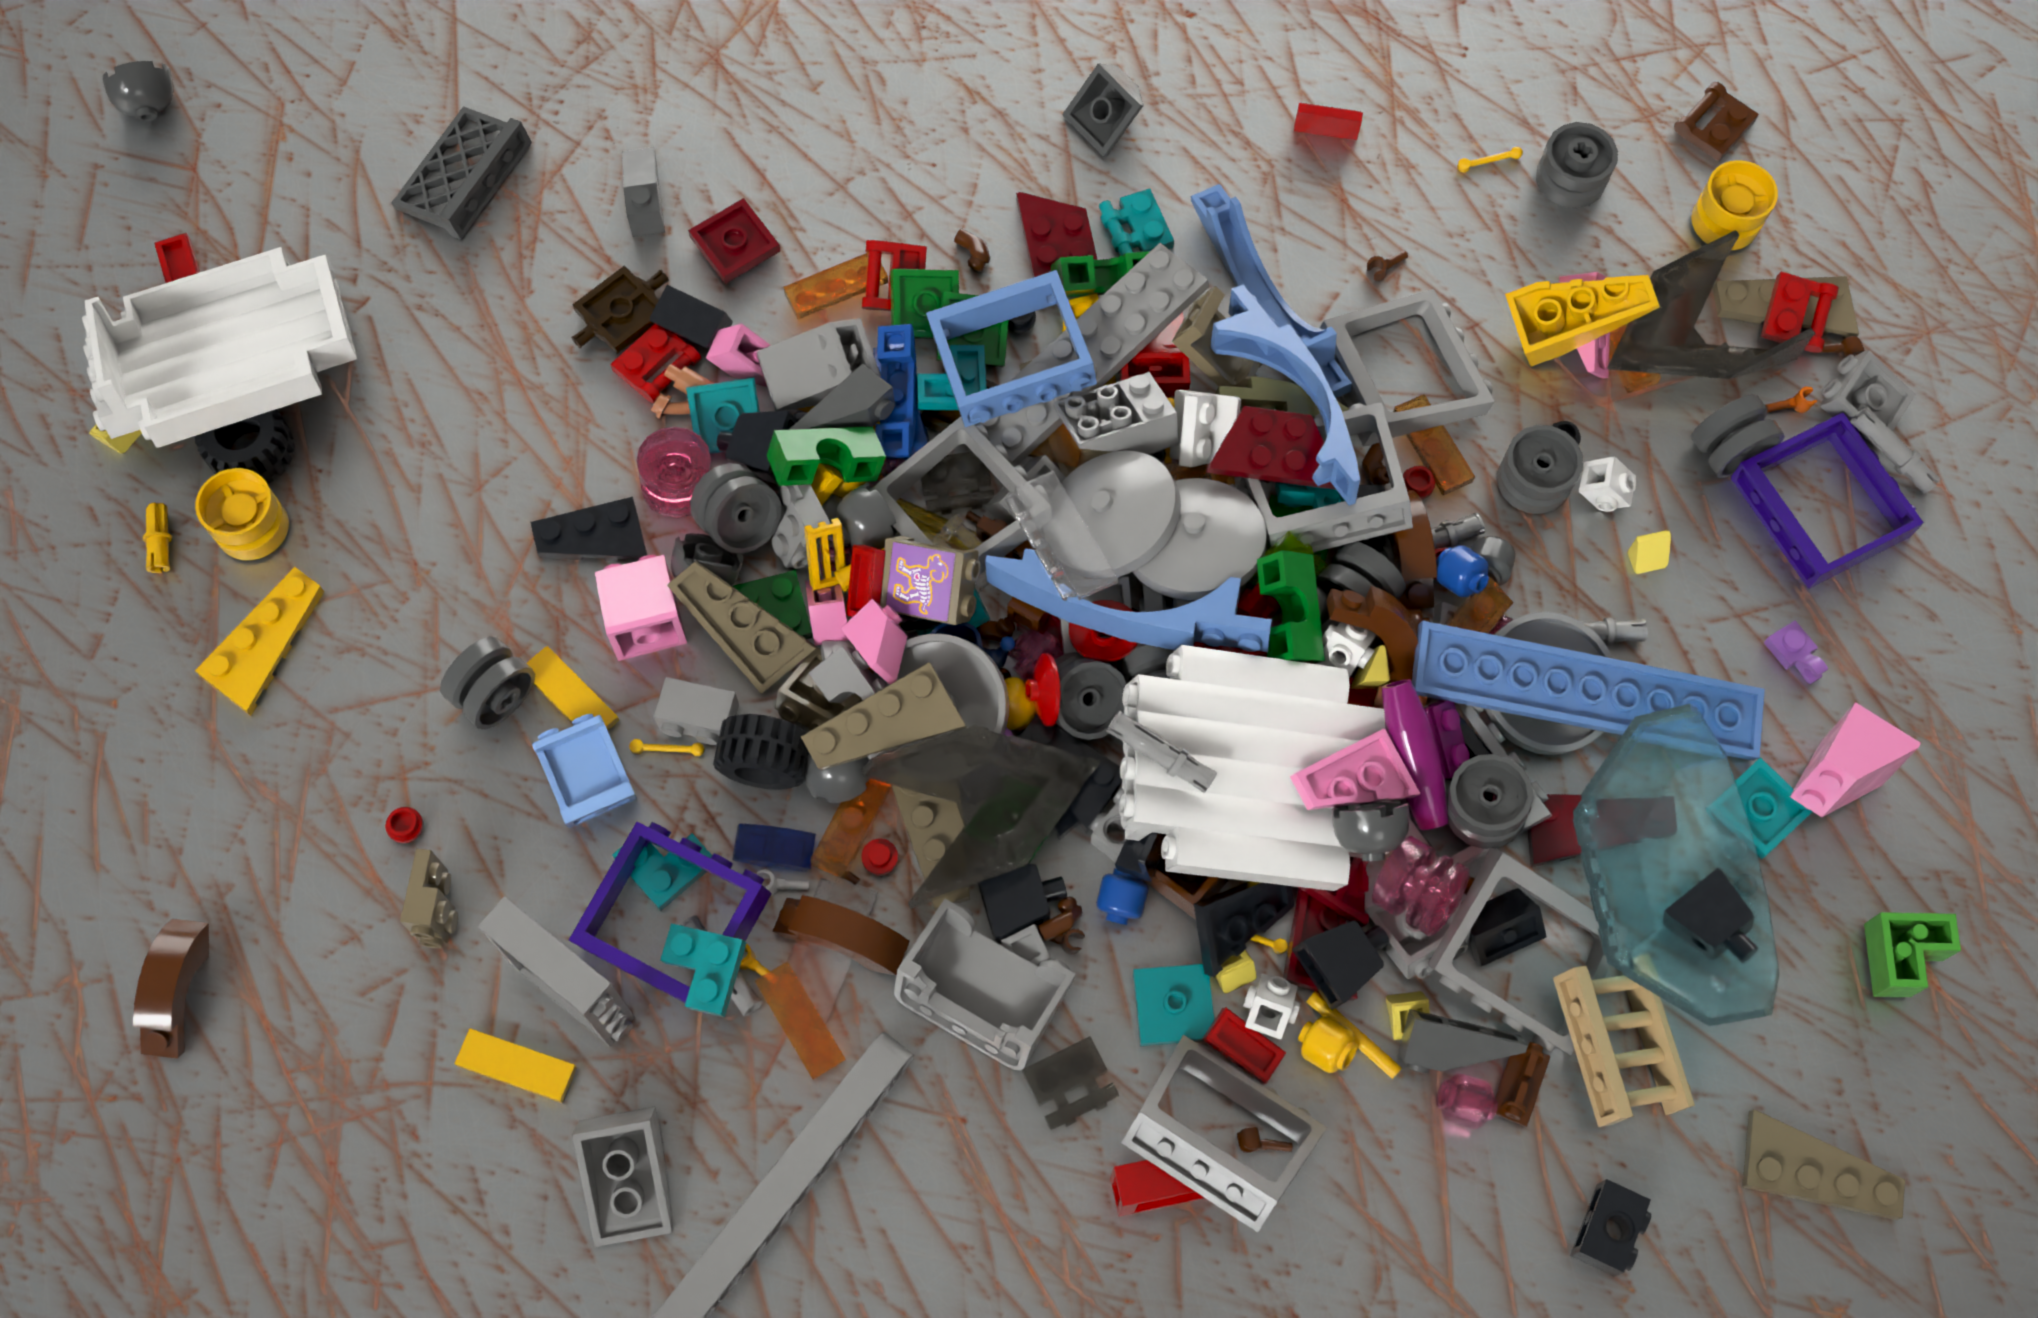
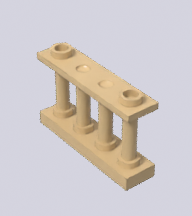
[1553,957,1695,1127]

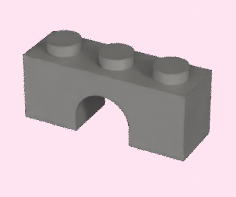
[809,646,899,761]

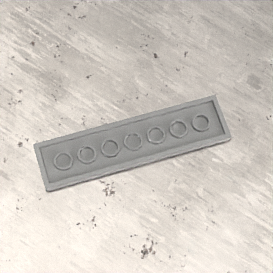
[974,243,1209,467]

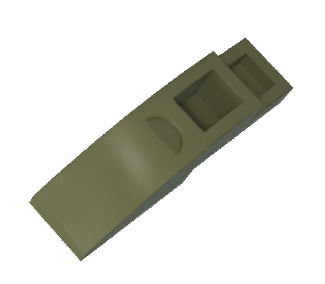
[1215,376,1349,419]

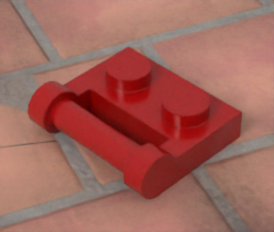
[862,240,927,311]
[1760,271,1839,353]
[610,324,702,404]

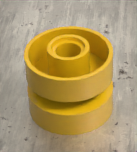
[1691,160,1778,250]
[195,468,289,560]

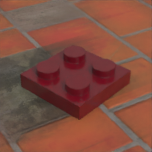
[688,198,781,284]

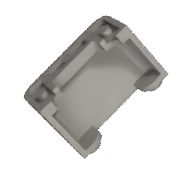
[894,899,1076,1071]

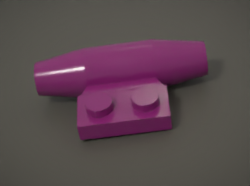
[1382,679,1469,830]

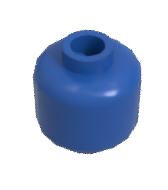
[1436,545,1489,597]
[1096,868,1149,925]

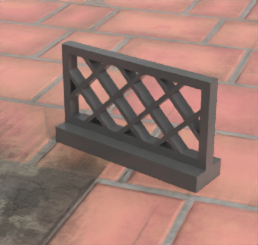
[391,106,532,240]

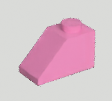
[706,323,771,387]
[805,576,849,646]
[841,599,908,685]

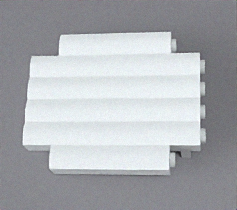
[82,247,357,448]
[1119,645,1391,891]

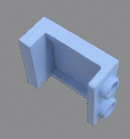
[532,714,637,828]

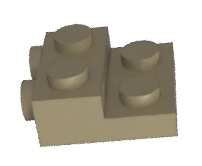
[775,647,863,731]
[400,848,458,948]

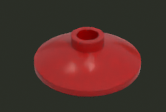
[1069,600,1138,662]
[1025,653,1061,726]

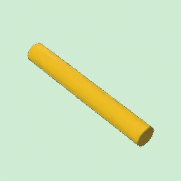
[1306,991,1402,1079]

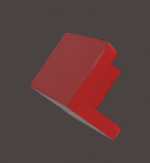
[1237,583,1281,619]

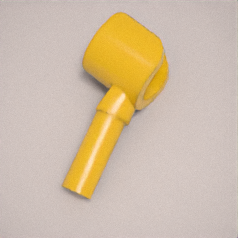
[739,944,779,986]

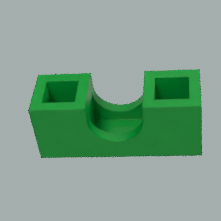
[1051,251,1150,298]
[767,427,886,486]
[1257,550,1325,664]

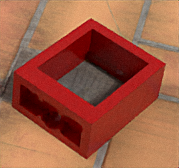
[1110,1160,1205,1217]

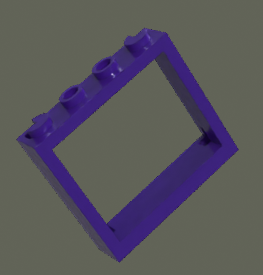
[1730,412,1924,589]
[569,822,772,1014]

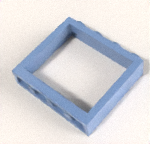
[926,270,1097,427]

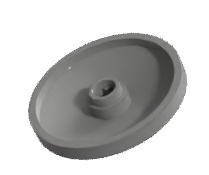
[1043,451,1181,580]
[1133,478,1266,600]
[1484,612,1613,755]
[873,634,1009,780]

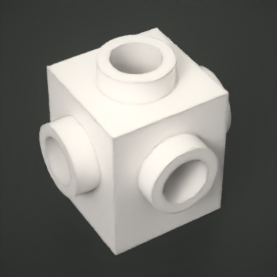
[1579,456,1636,512]
[1316,622,1376,678]
[1243,974,1301,1040]

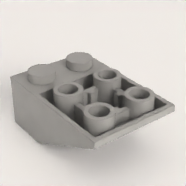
[757,318,881,411]
[1053,372,1178,454]

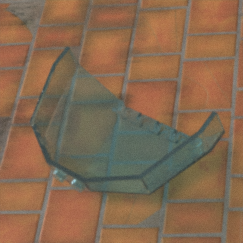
[1573,704,1780,1026]

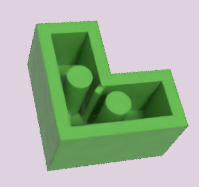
[1864,912,1961,997]

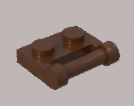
[1674,82,1759,162]

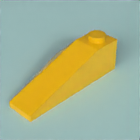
[1505,275,1660,367]

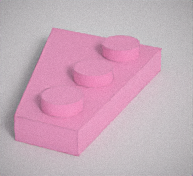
[1290,728,1420,810]

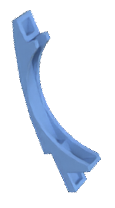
[1191,184,1352,398]
[1210,285,1360,506]
[985,549,1272,652]

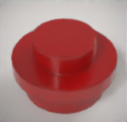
[1403,466,1435,499]
[385,807,424,843]
[861,838,898,875]

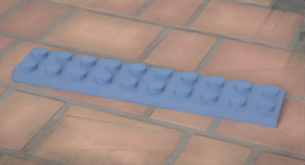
[1412,621,1765,761]

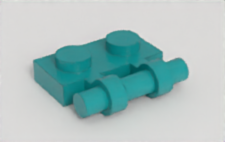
[1099,188,1174,256]

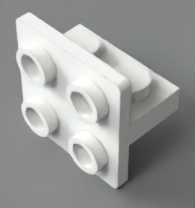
[1170,389,1241,467]

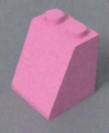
[595,555,687,661]
[1790,702,1921,817]

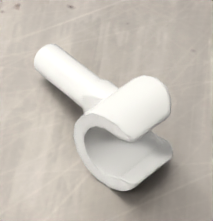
[757,869,809,896]

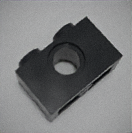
[1570,1179,1652,1277]

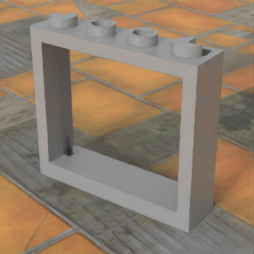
[477,896,635,1046]

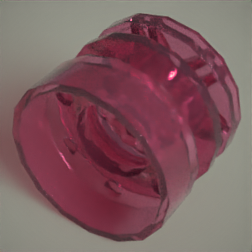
[636,426,712,518]
[1372,836,1470,937]

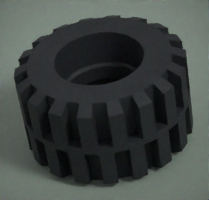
[194,409,295,484]
[713,714,809,790]

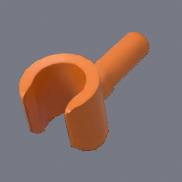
[1765,386,1817,413]

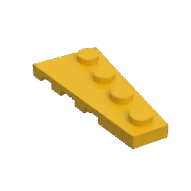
[195,567,324,716]

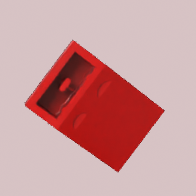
[1118,312,1191,399]

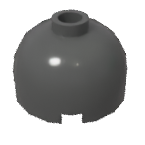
[103,61,174,121]
[836,483,900,549]
[671,533,744,586]
[804,753,876,803]
[1332,802,1410,861]

